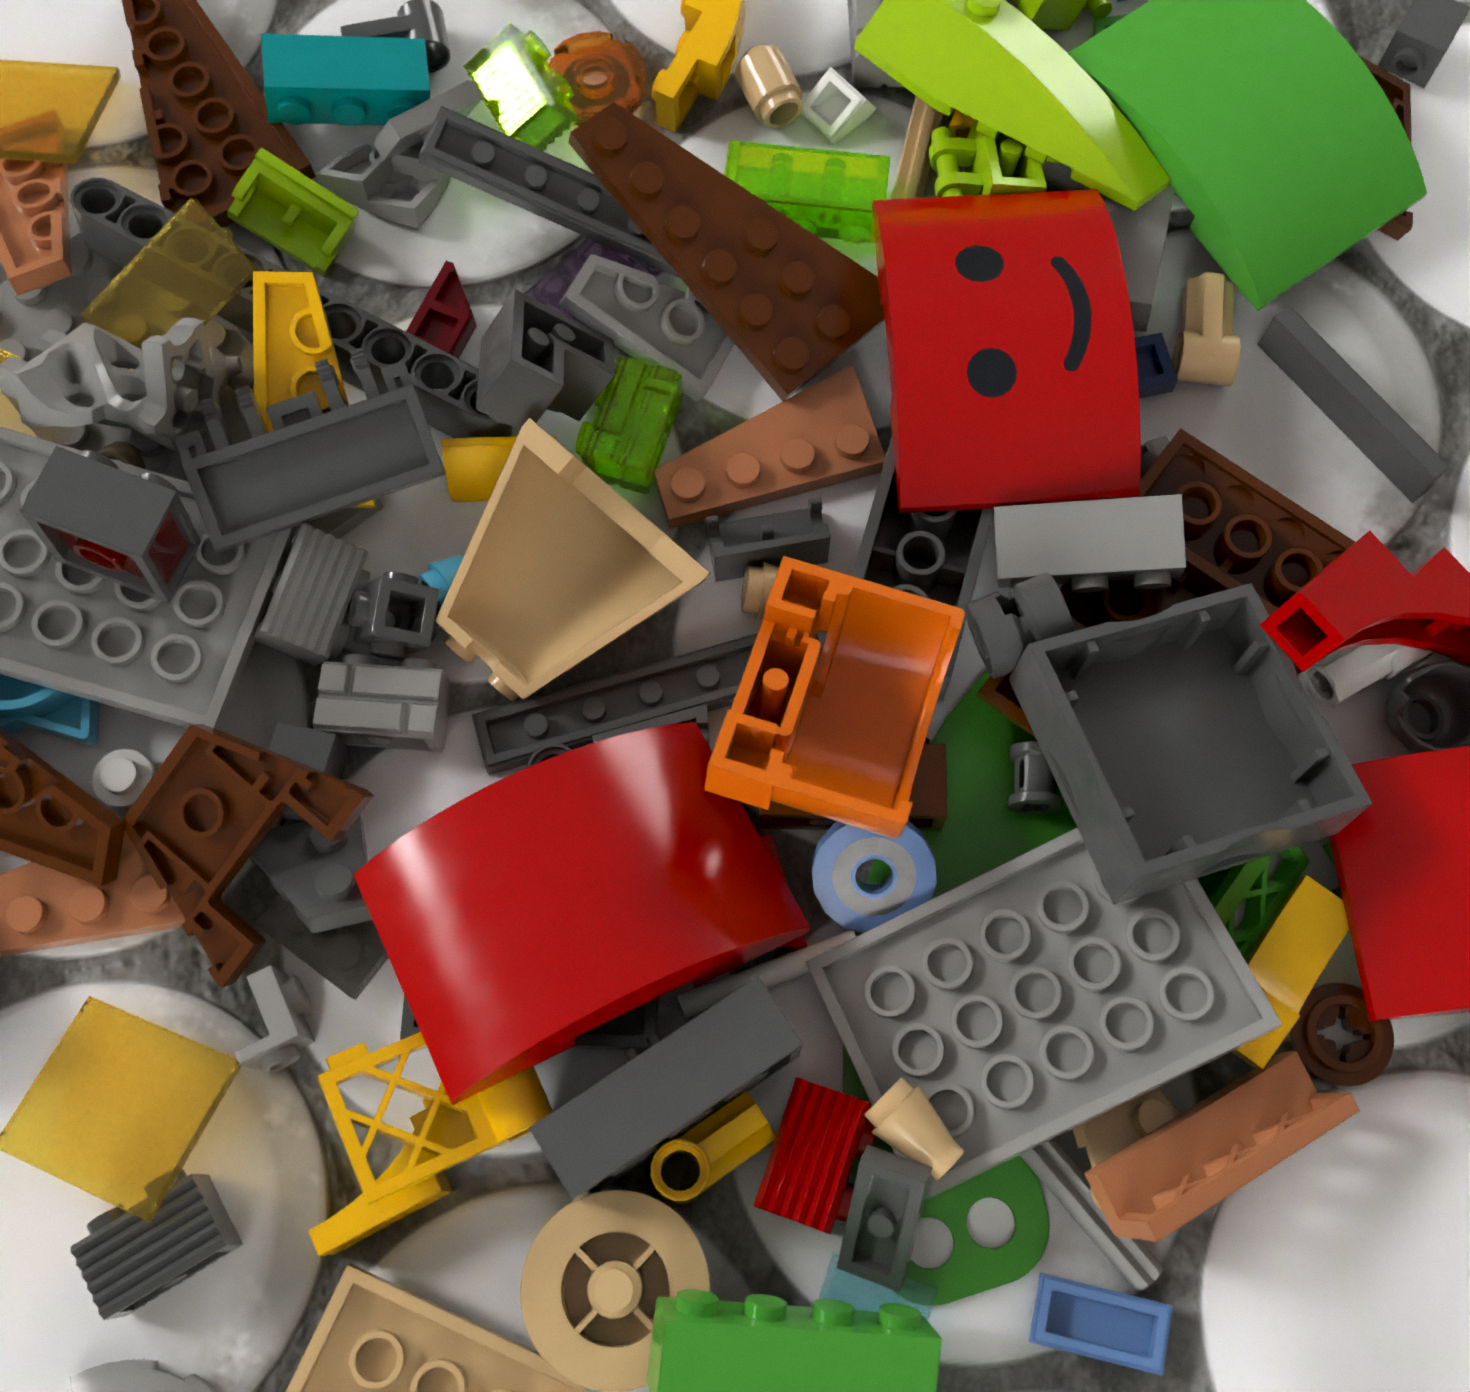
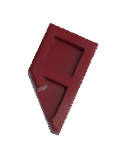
[406,260,477,359]

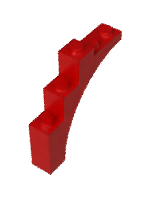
[1259,530,1470,672]

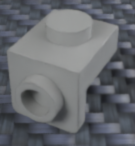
[235,965,315,1073]

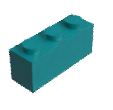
[261,34,430,126]

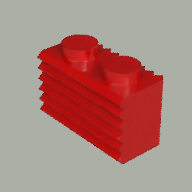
[753,1077,876,1235]

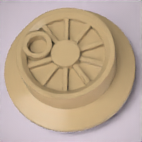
[520,1190,710,1392]

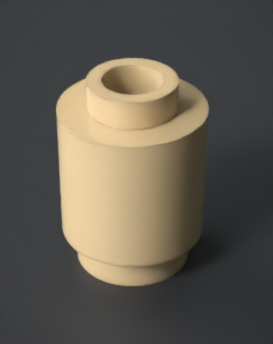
[735,45,803,129]

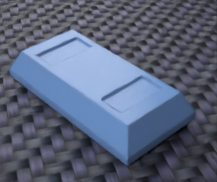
[1028,1273,1173,1376]

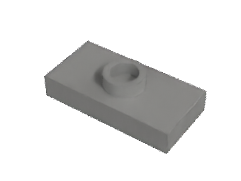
[373,80,484,160]

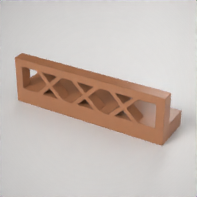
[1084,1051,1360,1242]

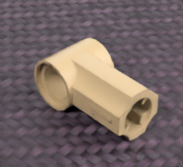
[1172,272,1241,386]

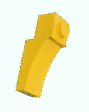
[1232,875,1349,1069]
[308,1090,476,1256]

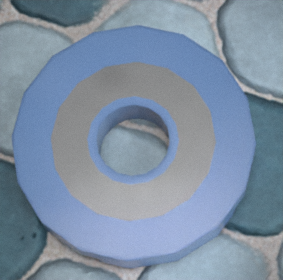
[811,821,937,933]

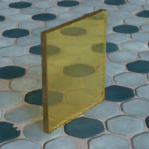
[0,60,121,164]
[0,996,241,1223]

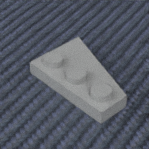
[558,254,735,402]

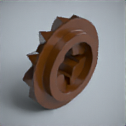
[1289,983,1394,1087]

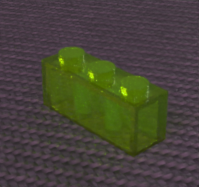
[724,140,891,244]

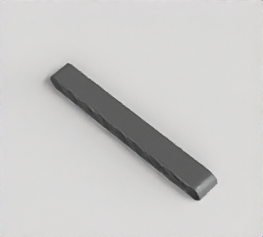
[70,178,512,438]

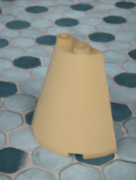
[435,418,711,701]

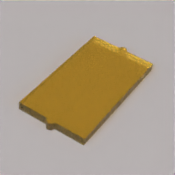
[80,198,258,370]

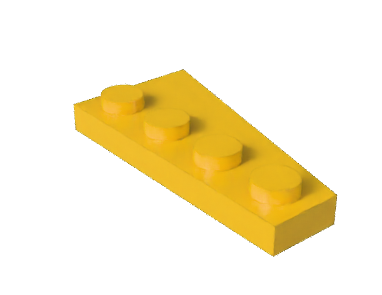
[253,271,377,508]

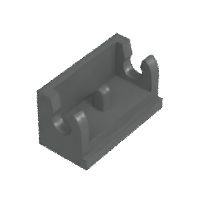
[705,498,831,582]

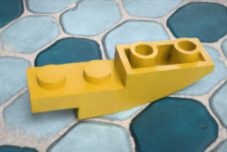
[651,0,745,133]

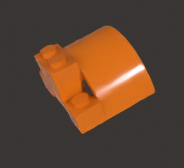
[704,556,965,839]

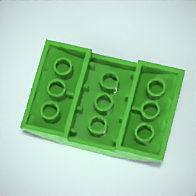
[1068,0,1427,311]

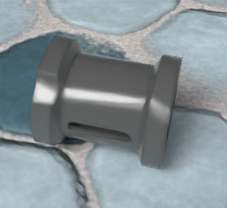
[1007,741,1063,815]

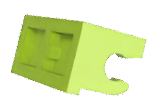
[227,147,359,277]

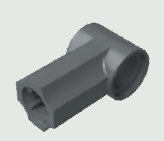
[341,0,450,73]

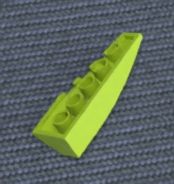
[854,0,1171,211]

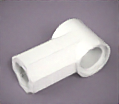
[1305,644,1435,708]

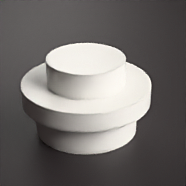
[92,749,155,809]

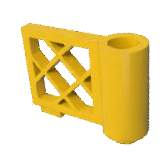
[318,1032,553,1205]

